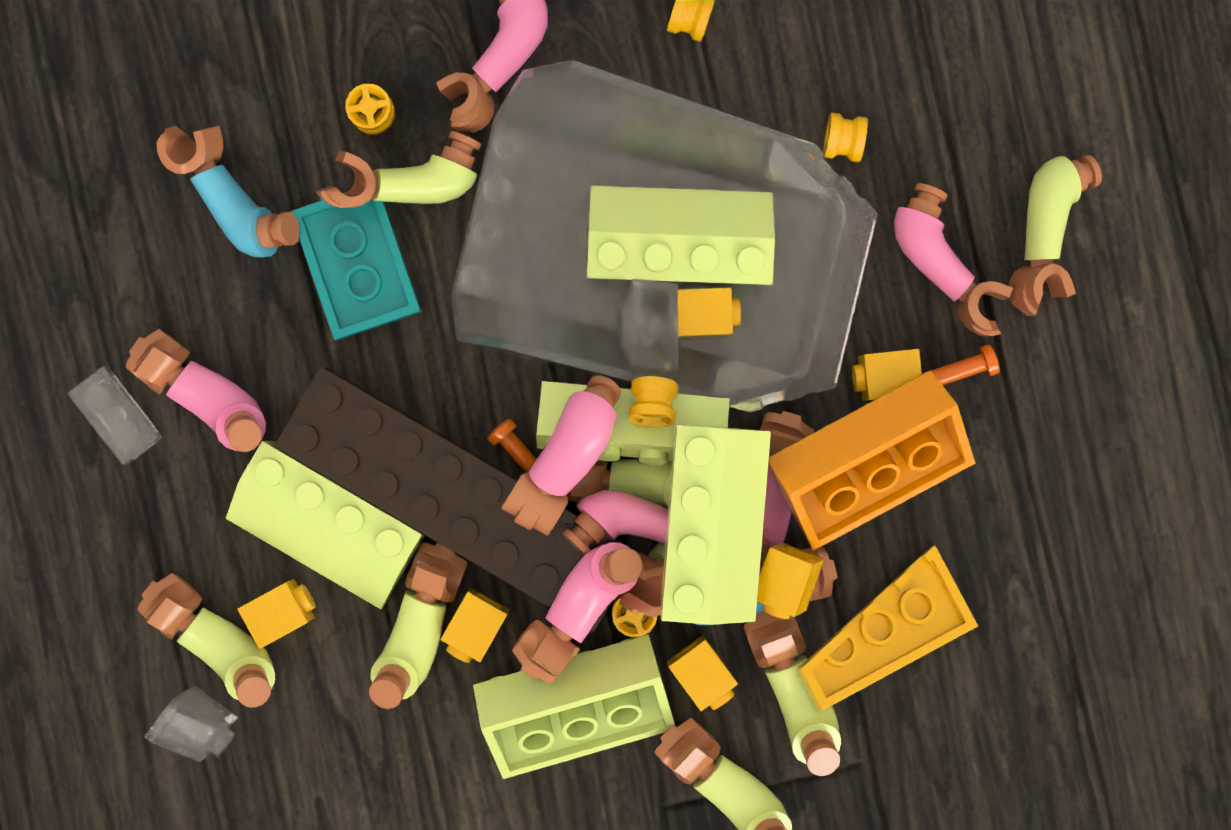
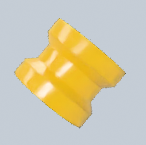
[667,0,715,42]
[346,84,395,135]
[823,112,868,163]
[628,376,678,428]
[612,597,657,638]

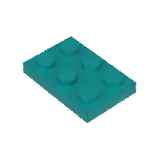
[290,192,422,341]

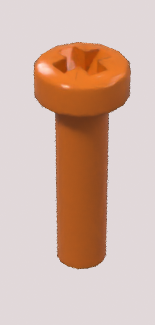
[922,344,1000,385]
[487,419,537,473]

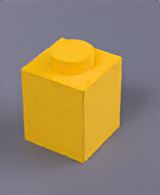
[674,288,741,338]
[852,349,922,401]
[757,542,824,619]
[237,579,316,649]
[440,588,510,663]
[667,635,738,711]

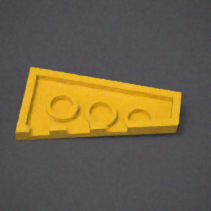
[797,545,978,711]

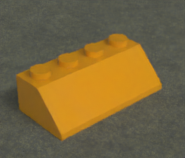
[768,370,975,551]

